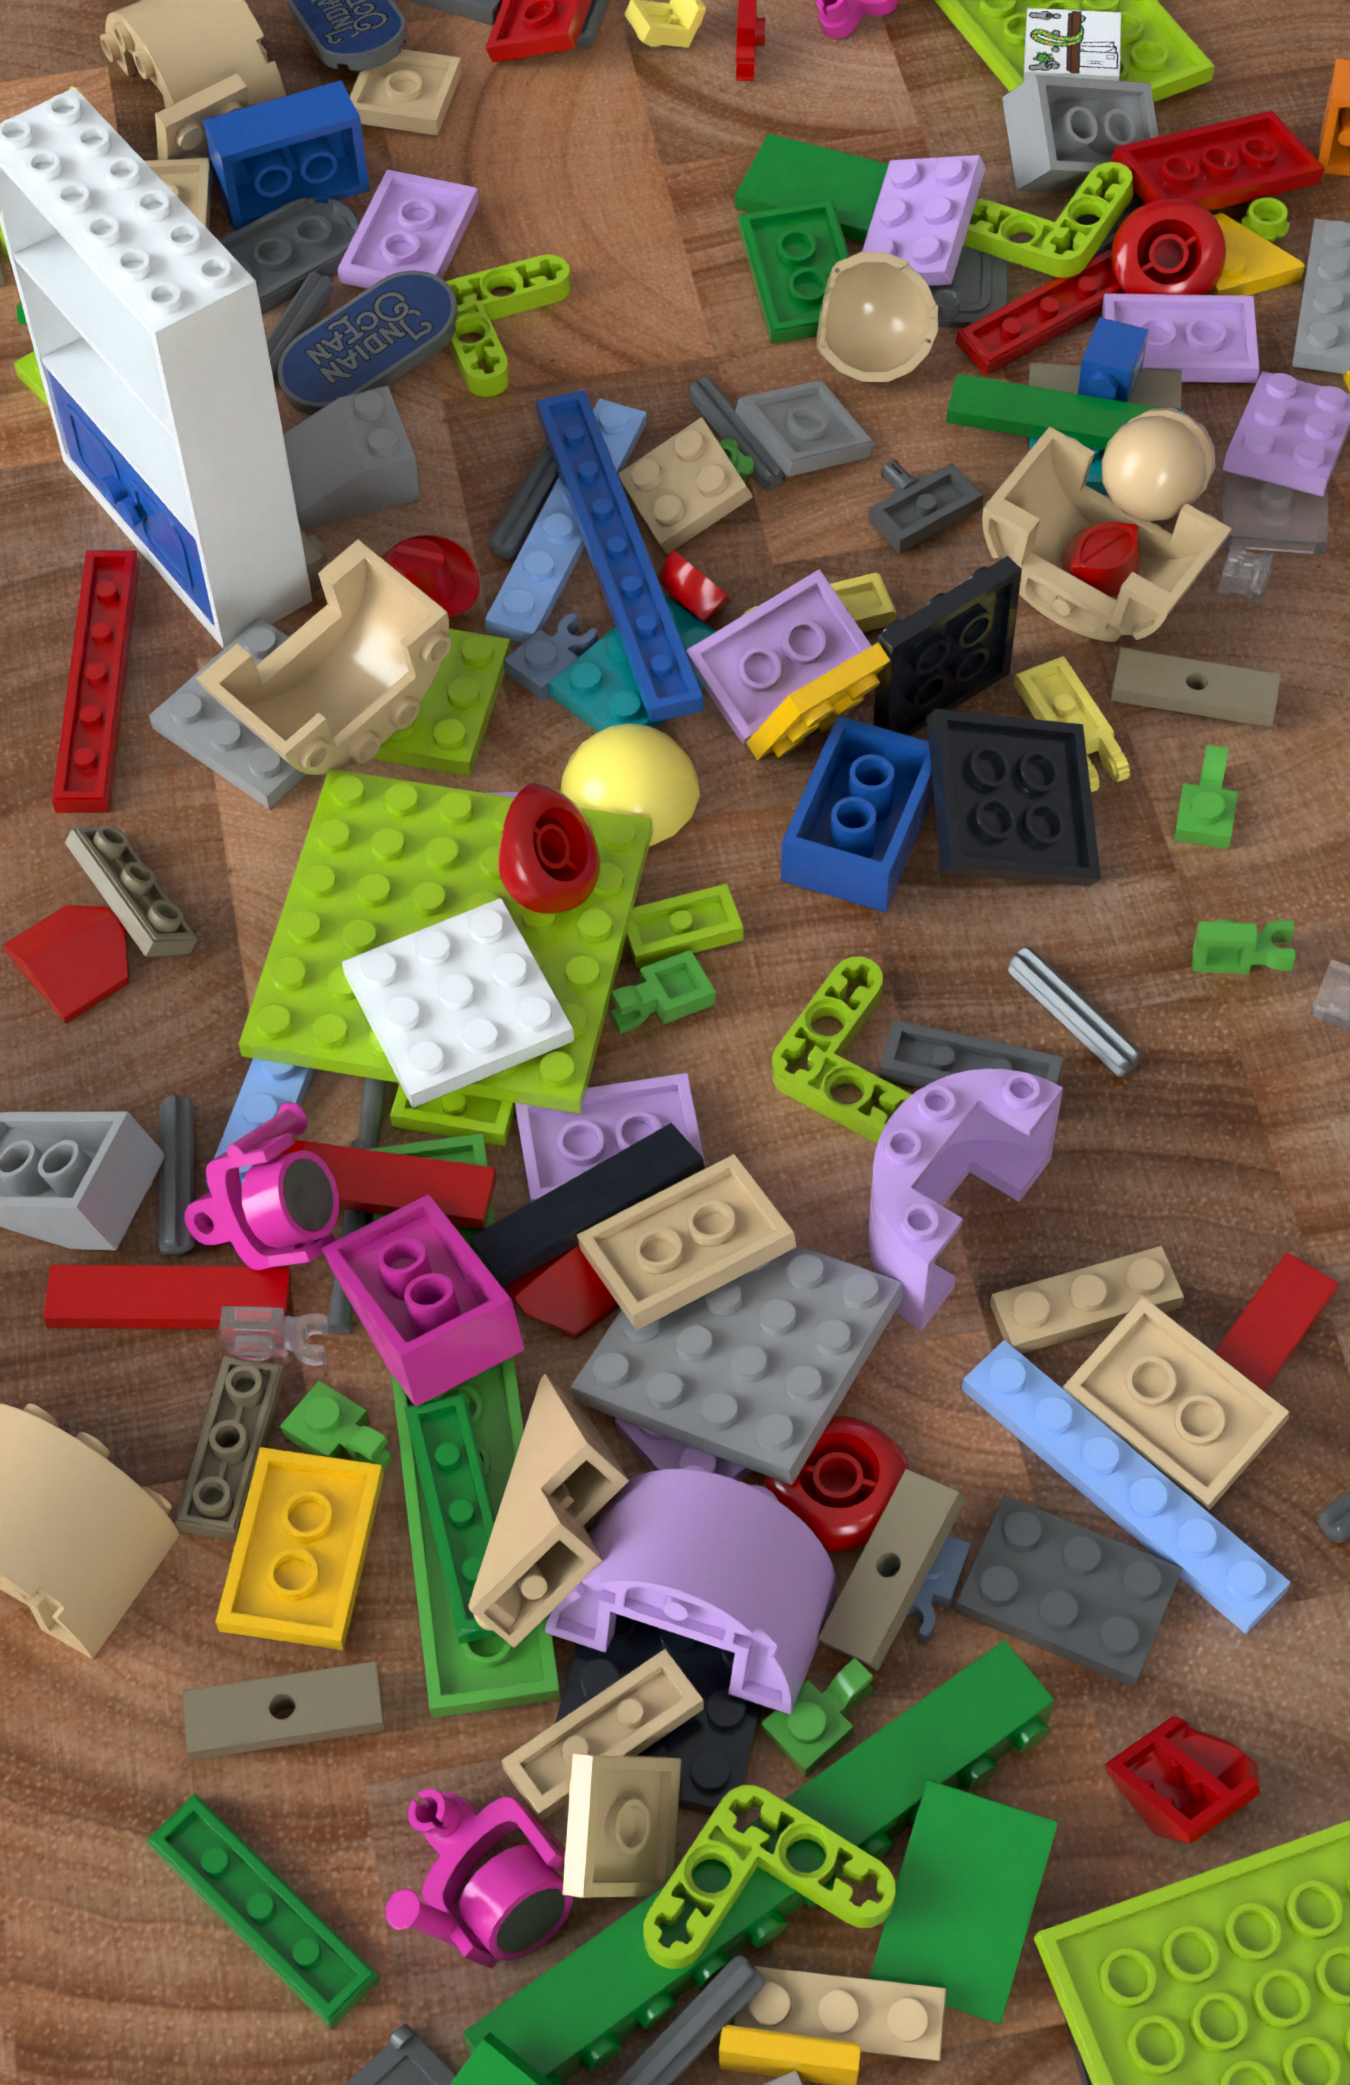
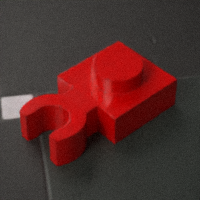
[736,0,766,81]

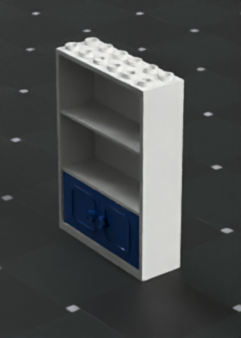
[0,87,313,649]

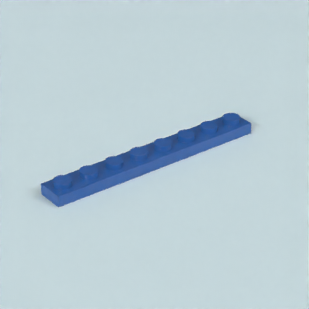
[536,390,703,723]

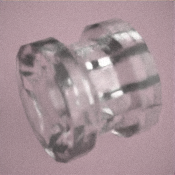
[1218,542,1275,604]

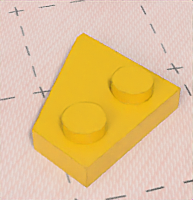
[1210,213,1305,296]

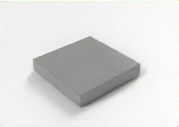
[735,380,875,477]

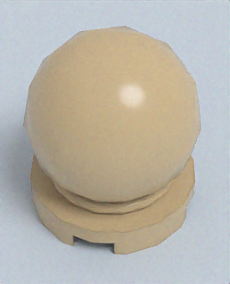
[1101,408,1215,521]

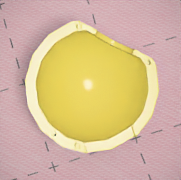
[561,724,700,847]

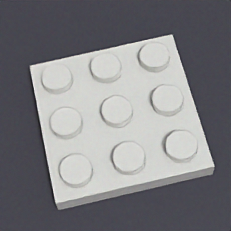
[342,898,574,1108]

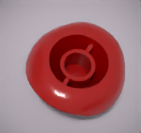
[1111,198,1226,295]
[381,535,480,619]
[498,783,600,914]
[765,1416,910,1551]

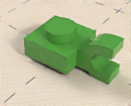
[1174,745,1238,849]
[1192,919,1295,974]
[610,950,716,1034]
[280,1380,393,1471]
[761,1658,874,1778]

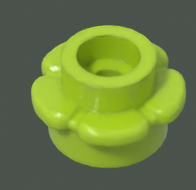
[1241,197,1290,242]

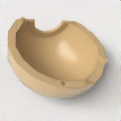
[816,252,938,382]

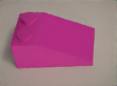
[322,1194,525,1407]

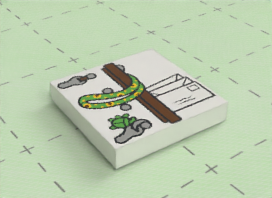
[1023,8,1121,83]

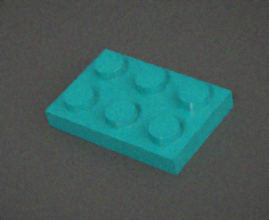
[548,596,716,732]

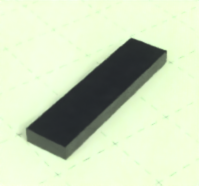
[468,1123,705,1288]

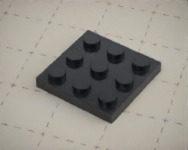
[873,556,1022,736]
[926,708,1101,886]
[555,1614,763,1815]

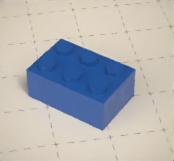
[203,80,370,231]
[781,716,934,912]

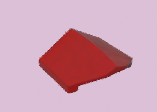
[3,905,129,1024]
[504,1244,620,1340]
[1105,1716,1260,1844]

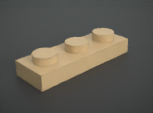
[990,1246,1184,1354]
[501,1649,704,1822]
[734,1966,947,2061]

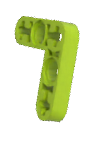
[963,162,1133,278]
[446,254,571,397]
[772,956,912,1144]
[644,1785,896,1969]

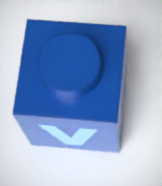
[1077,317,1149,402]

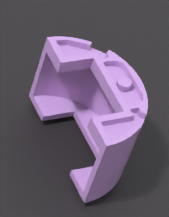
[868,1069,1063,1331]
[545,1466,837,1715]

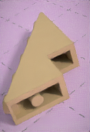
[468,1374,629,1648]

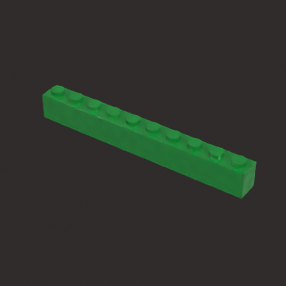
[462,1640,1055,2085]

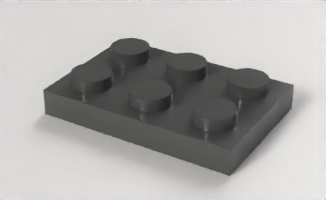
[955,1495,1182,1688]

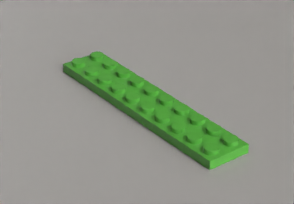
[366,1133,560,1719]

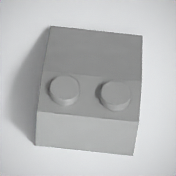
[1002,75,1159,192]
[283,386,421,530]
[0,1112,164,1250]

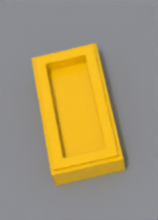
[719,2025,861,2085]

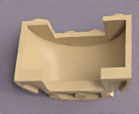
[100,0,286,109]
[982,427,1232,642]
[196,539,451,775]
[0,1403,180,1659]

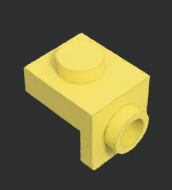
[624,0,706,48]

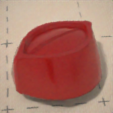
[1061,522,1140,597]
[656,549,732,622]

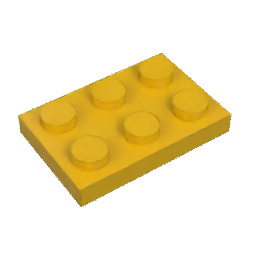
[746,642,890,761]
[216,1447,384,1651]

